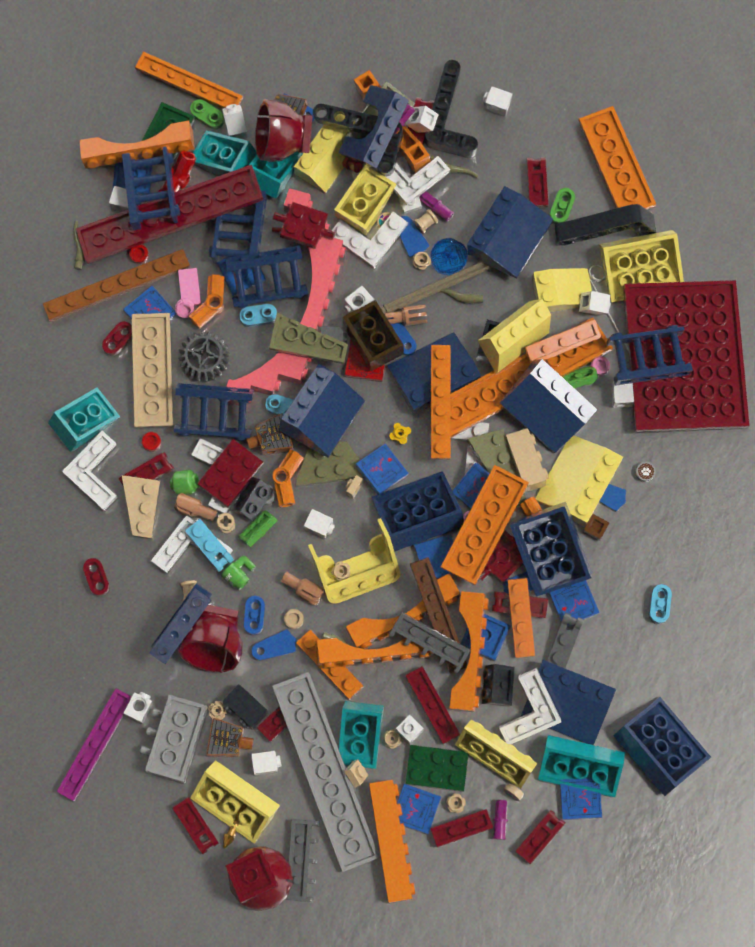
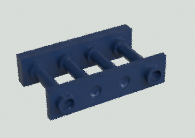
[122,147,180,230]
[209,191,267,264]
[225,245,308,308]
[606,325,693,386]
[174,383,254,440]
[149,583,212,664]

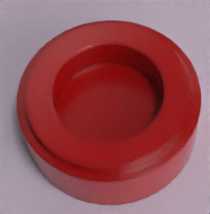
[129,244,149,264]
[142,432,161,452]

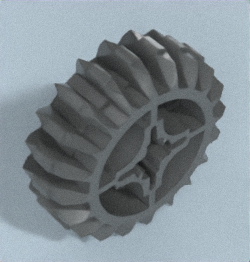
[178,331,230,382]

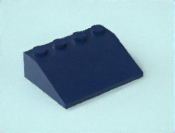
[467,186,553,279]
[387,332,481,415]
[500,359,597,453]
[279,364,365,458]
[371,471,464,552]
[510,502,592,597]
[520,660,616,745]
[613,697,711,796]

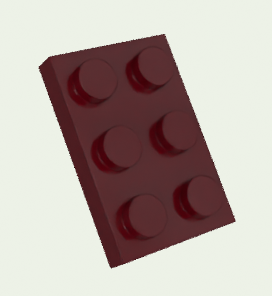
[197,439,264,507]

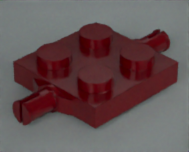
[273,202,336,249]
[480,530,524,584]

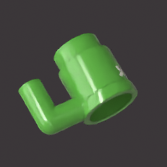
[221,556,256,591]

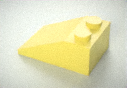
[334,165,397,236]
[532,268,592,312]

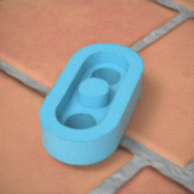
[240,304,277,327]
[265,394,294,416]
[649,584,672,624]

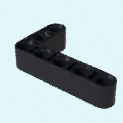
[425,60,478,158]
[313,104,403,177]
[554,204,656,246]

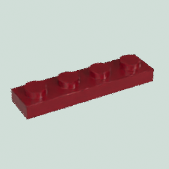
[405,666,460,745]

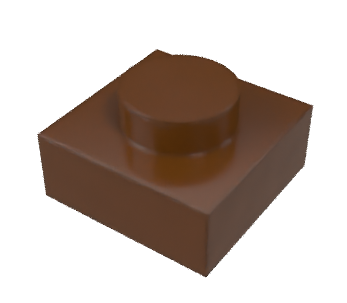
[583,514,609,540]

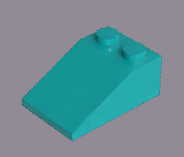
[193,130,257,176]
[249,152,303,199]
[48,387,120,452]
[339,701,384,769]

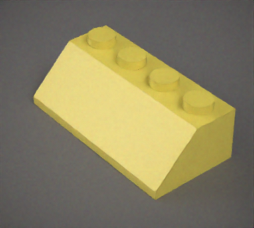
[294,114,355,194]
[478,299,551,373]
[455,720,537,789]
[190,760,280,844]

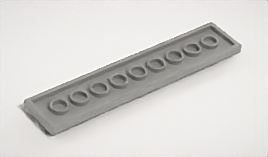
[272,672,380,872]

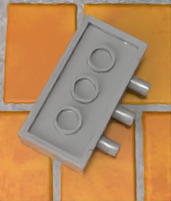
[140,695,208,784]

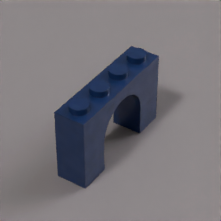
[338,85,409,169]

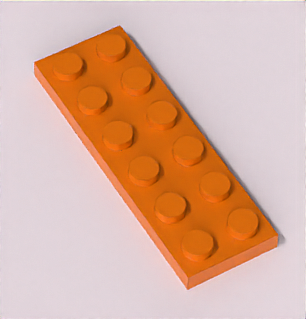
[578,106,656,209]
[441,465,529,585]

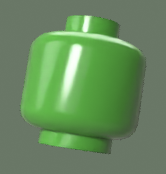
[169,470,199,495]

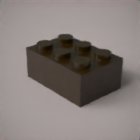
[342,300,404,371]

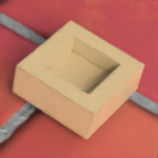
[345,475,363,499]
[344,759,368,787]

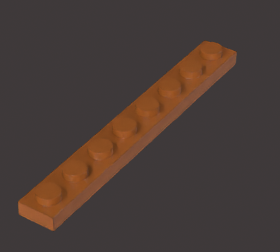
[43,249,190,322]

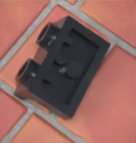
[229,477,273,521]
[481,664,515,706]

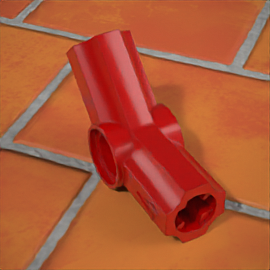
[158,150,196,192]

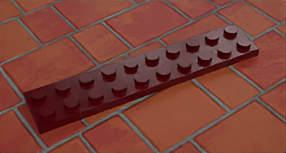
[76,164,264,264]

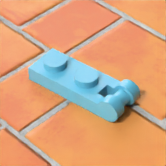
[185,519,234,572]

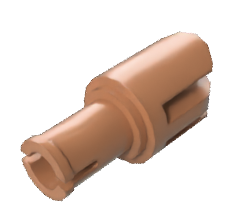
[385,304,428,326]
[174,493,217,522]
[281,571,324,605]

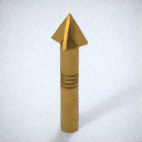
[223,803,247,849]

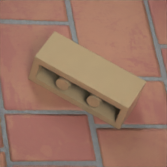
[506,428,548,493]

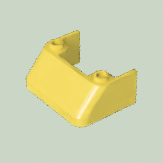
[308,518,401,604]

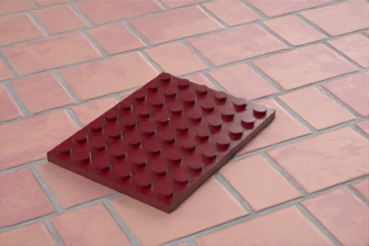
[623,280,750,432]

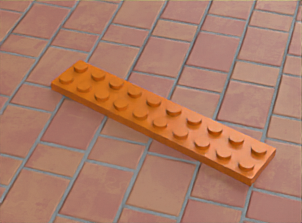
[430,317,613,438]

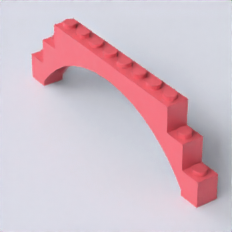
[227,188,346,406]

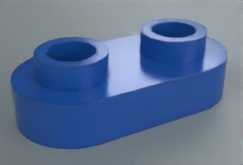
[244,596,265,635]

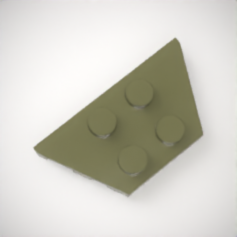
[296,441,364,487]

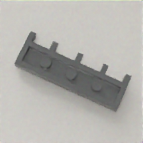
[389,612,470,674]
[286,819,320,902]

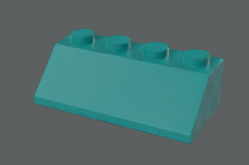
[538,735,625,797]

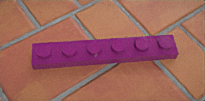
[57,688,132,802]

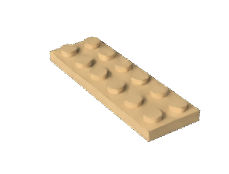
[132,313,173,428]

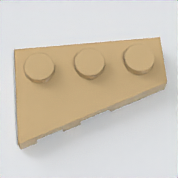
[122,475,160,538]

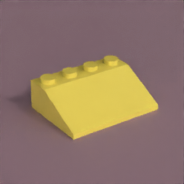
[599,230,684,303]
[536,435,623,527]

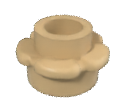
[412,252,431,270]
[332,561,351,581]
[208,701,227,720]
[383,729,402,749]
[446,794,466,813]

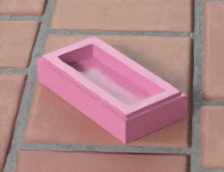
[178,268,201,306]

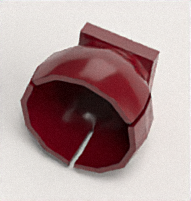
[255,100,313,162]
[179,605,243,673]
[225,846,293,911]

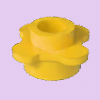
[389,423,411,444]

